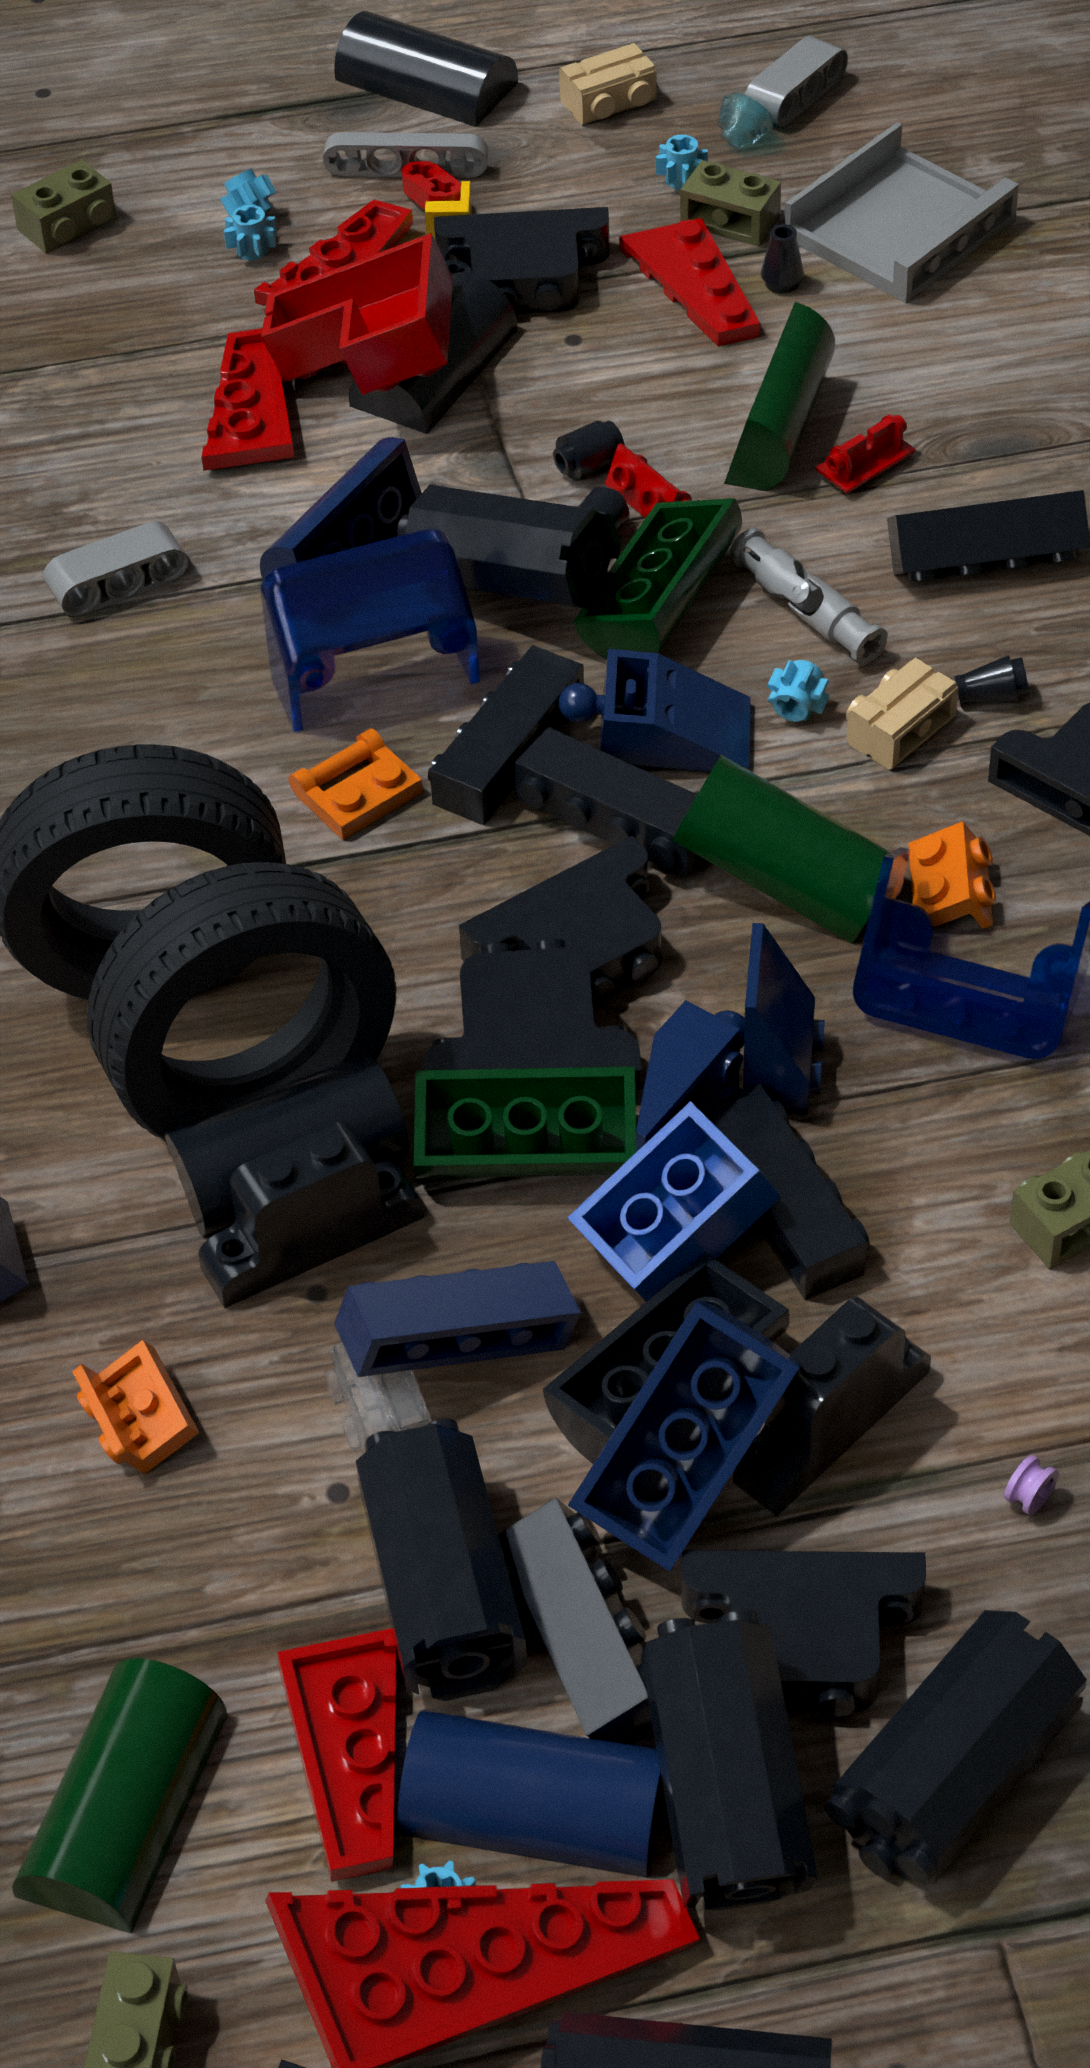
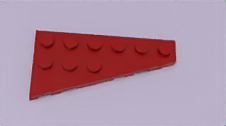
[265,1879,700,2068]

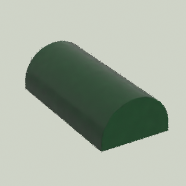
[724,302,835,491]
[572,498,742,660]
[672,754,901,944]
[414,1067,636,1178]
[12,1658,228,1934]

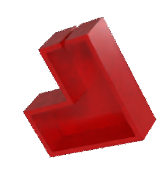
[261,233,453,395]

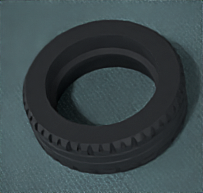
[0,744,286,1000]
[87,862,397,1141]

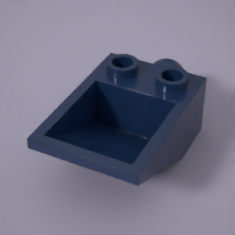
[559,649,751,772]
[636,1000,745,1152]

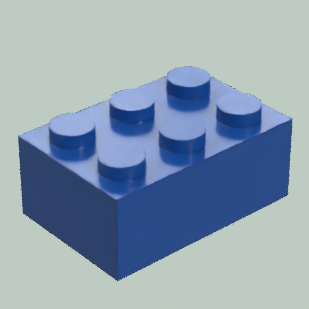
[567,1101,781,1302]

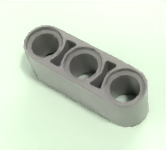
[743,35,848,127]
[43,521,188,616]

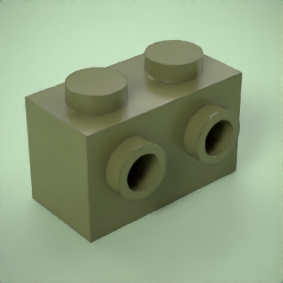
[11,160,117,254]
[680,160,781,247]
[1009,1150,1090,1269]
[84,1951,188,2068]

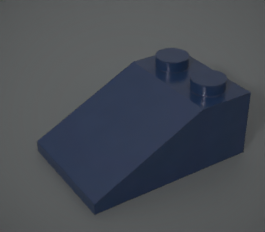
[743,923,825,1115]

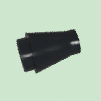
[761,224,804,293]
[954,655,1029,705]

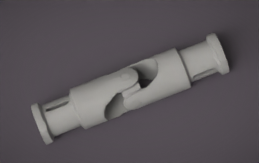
[730,527,888,666]

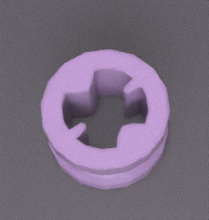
[1004,1455,1059,1516]

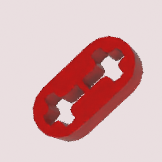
[402,161,461,210]

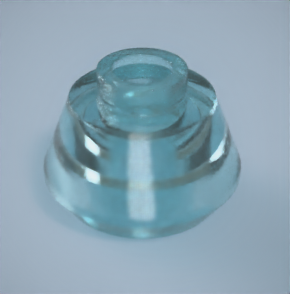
[718,92,773,148]

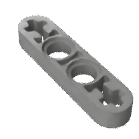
[323,132,489,178]

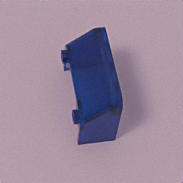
[260,529,480,732]
[853,847,1090,1059]

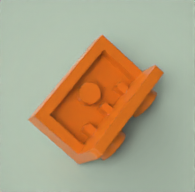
[908,821,997,932]
[72,1340,199,1474]

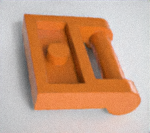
[288,728,423,840]

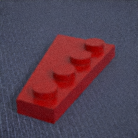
[254,199,413,306]
[619,218,760,347]
[201,328,294,471]
[277,1628,396,1882]

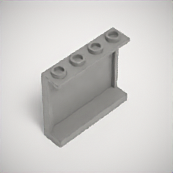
[784,122,1019,303]

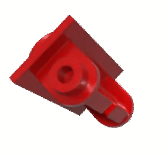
[816,414,915,494]
[605,443,692,518]

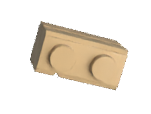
[559,43,657,126]
[846,657,959,770]

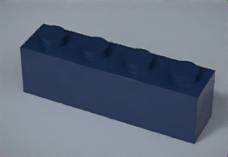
[334,1261,581,1377]

